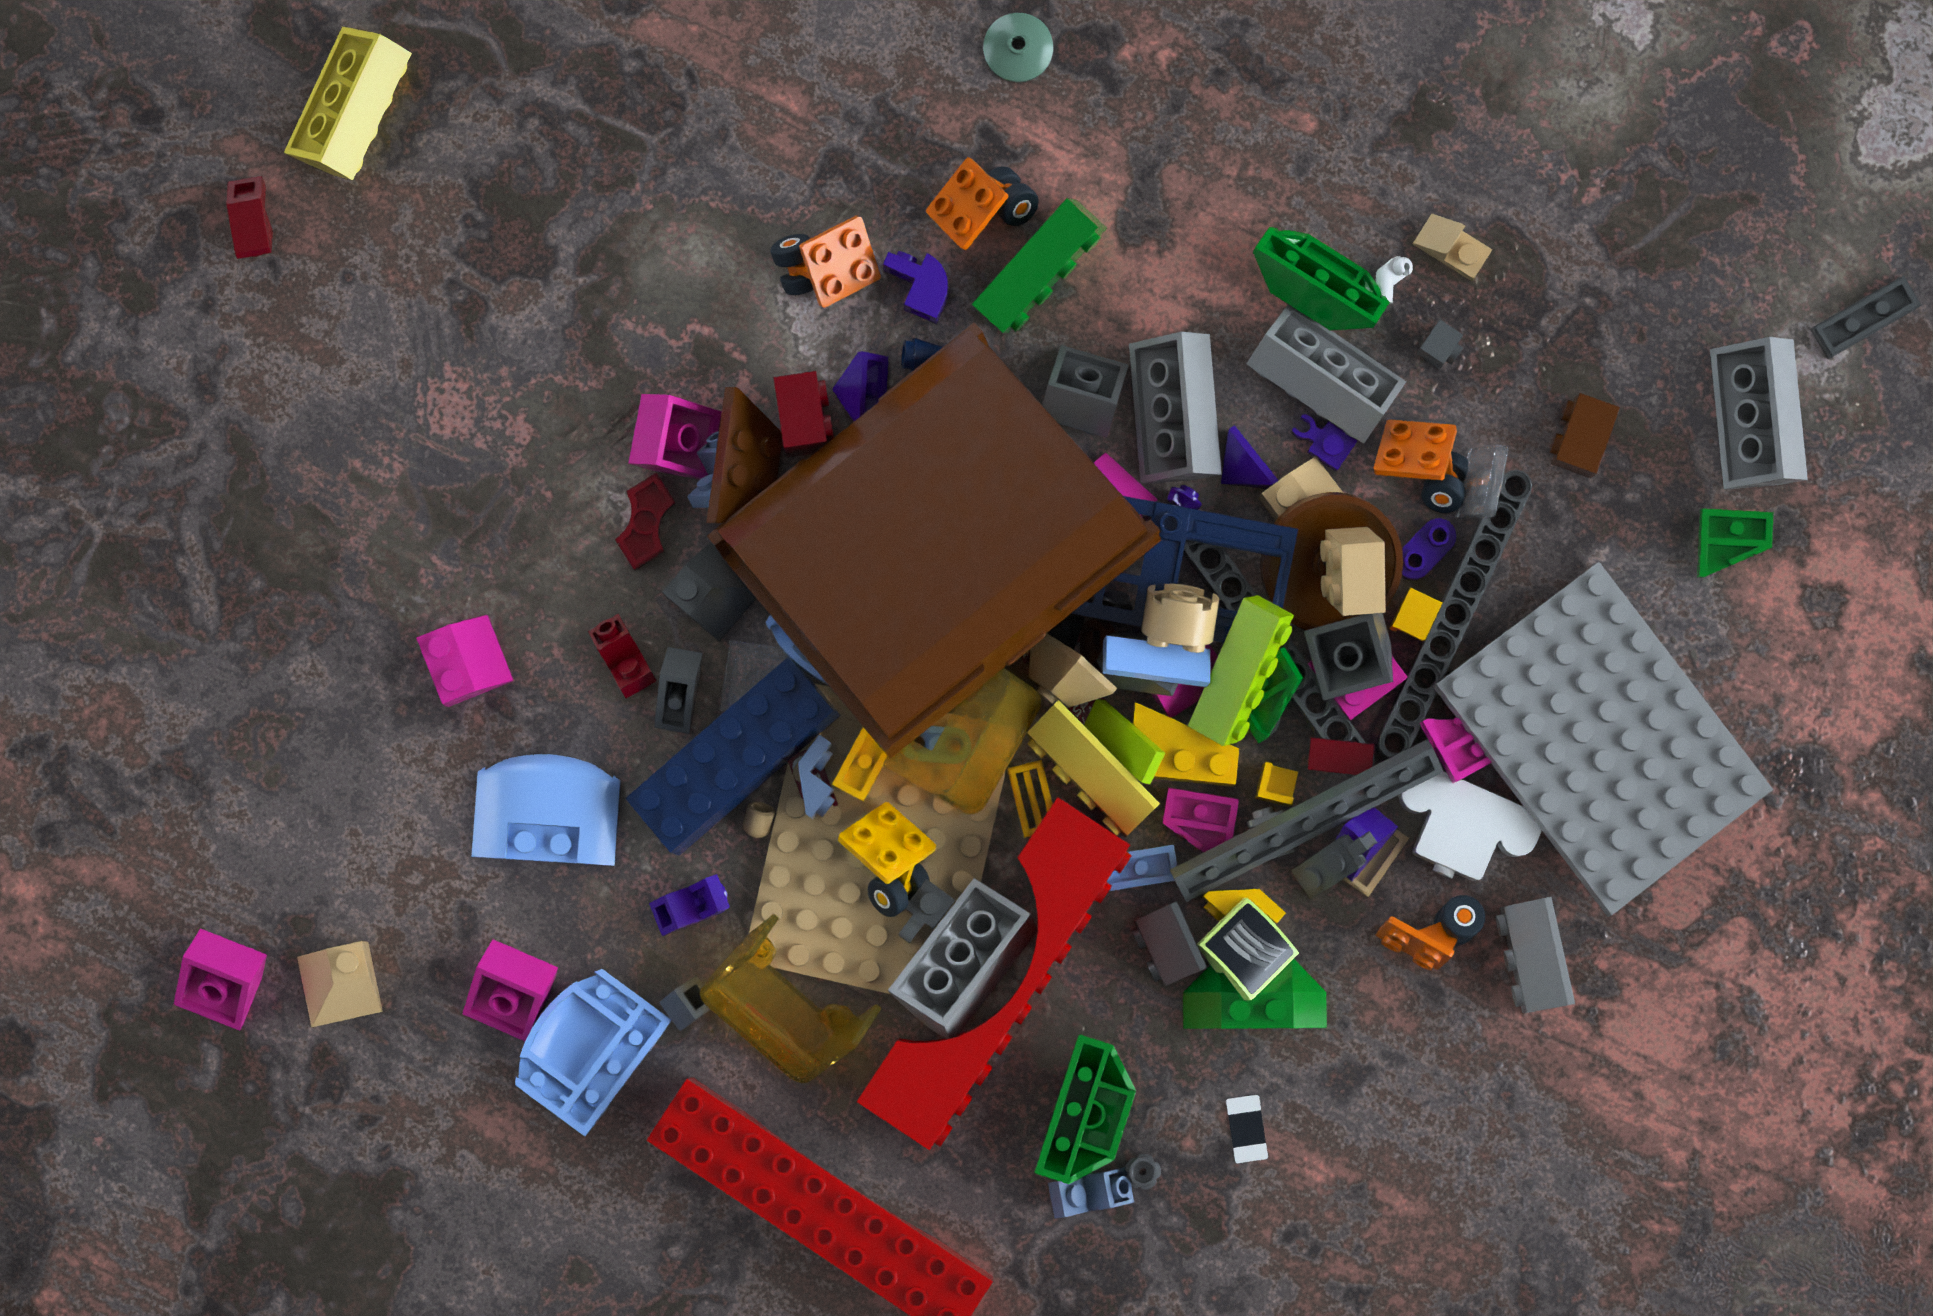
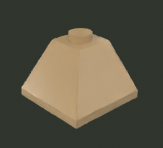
[1259,456,1343,521]
[1029,633,1117,708]
[297,941,383,1027]

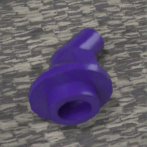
[1167,485,1202,510]

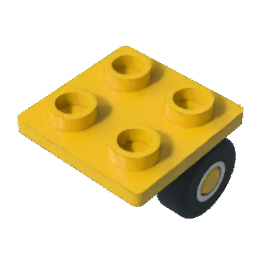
[838,802,936,917]

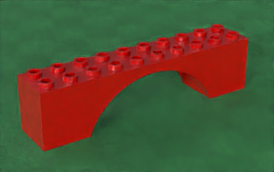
[857,797,1132,1151]
[646,1077,993,1316]

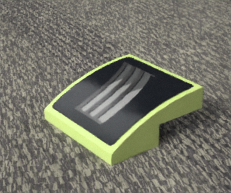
[1196,898,1299,1000]

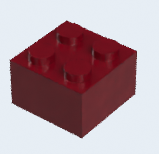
[773,371,834,458]

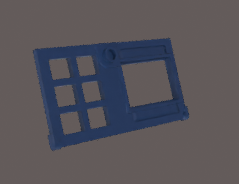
[1072,496,1298,643]

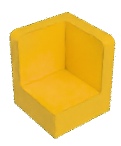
[1389,587,1443,641]
[1255,762,1298,807]

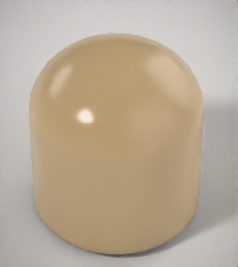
[743,802,775,838]

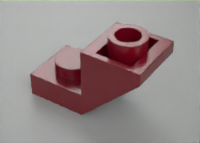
[226,176,273,259]
[588,613,657,699]

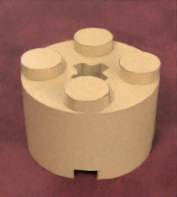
[1141,584,1220,653]

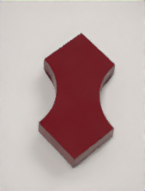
[615,473,676,571]

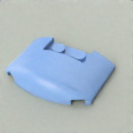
[471,754,621,866]
[515,969,672,1137]

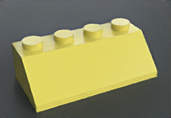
[284,26,412,180]
[1027,700,1160,837]

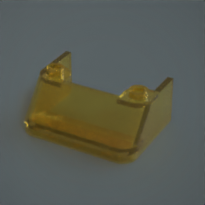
[700,914,882,1083]

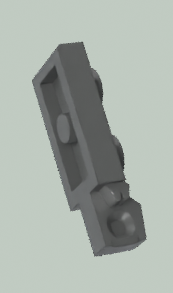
[1291,831,1378,900]

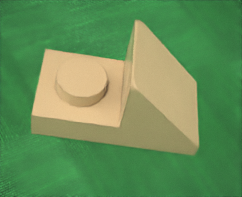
[1413,214,1493,281]

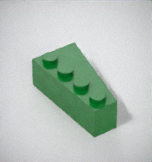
[972,198,1107,333]

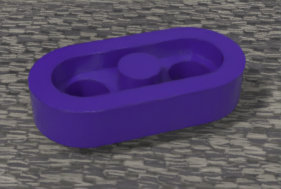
[1402,518,1456,581]

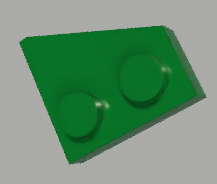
[1697,508,1774,578]
[1247,647,1303,743]

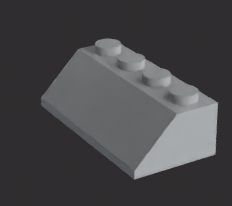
[1246,304,1406,444]
[1129,331,1222,484]
[1710,337,1808,489]
[888,878,1038,1039]

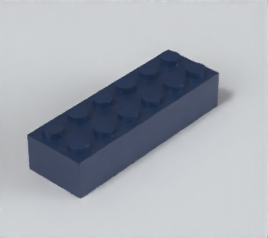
[625,657,841,856]

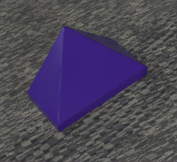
[832,351,888,421]
[1221,425,1279,489]

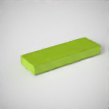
[1084,699,1165,784]

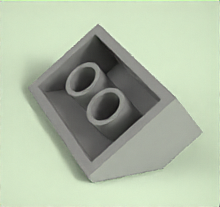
[1496,897,1575,1013]

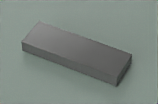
[1810,275,1922,359]

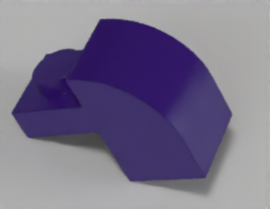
[883,251,948,325]
[649,874,730,936]

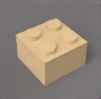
[1320,527,1386,616]

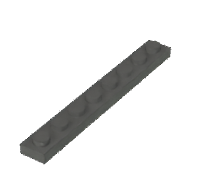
[1170,739,1444,902]

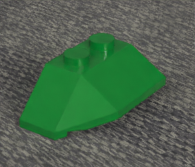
[1253,227,1390,330]
[1183,959,1327,1029]
[1034,1034,1136,1184]

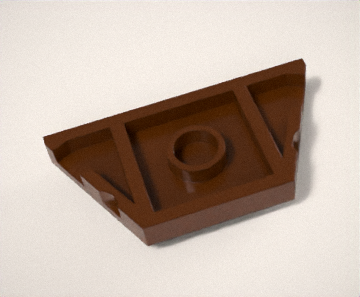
[706,387,782,524]

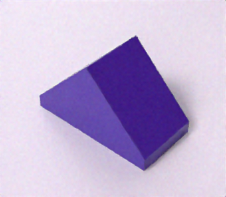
[1335,807,1398,882]

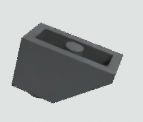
[654,647,703,734]

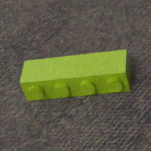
[1188,595,1294,746]

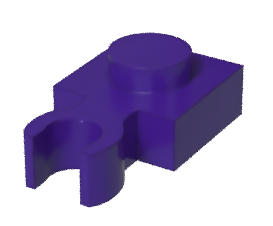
[1291,414,1357,472]

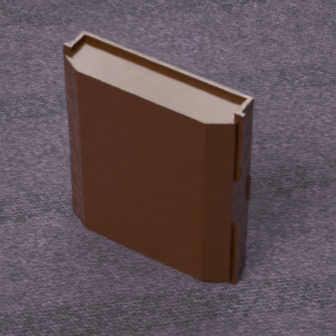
[707,323,1161,759]

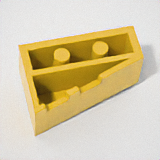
[1132,702,1239,787]

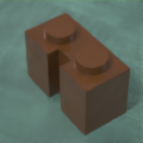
[1549,393,1620,478]

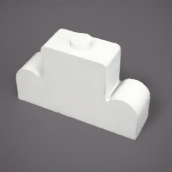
[1398,772,1542,881]

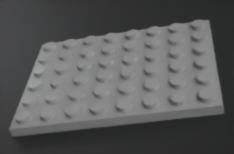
[1433,562,1773,917]

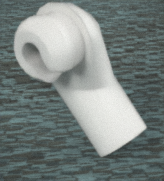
[1376,256,1413,304]

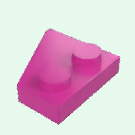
[1420,718,1492,783]
[1162,787,1239,852]

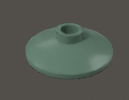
[983,13,1053,82]

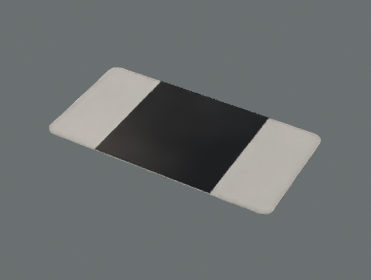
[1226,1095,1268,1163]

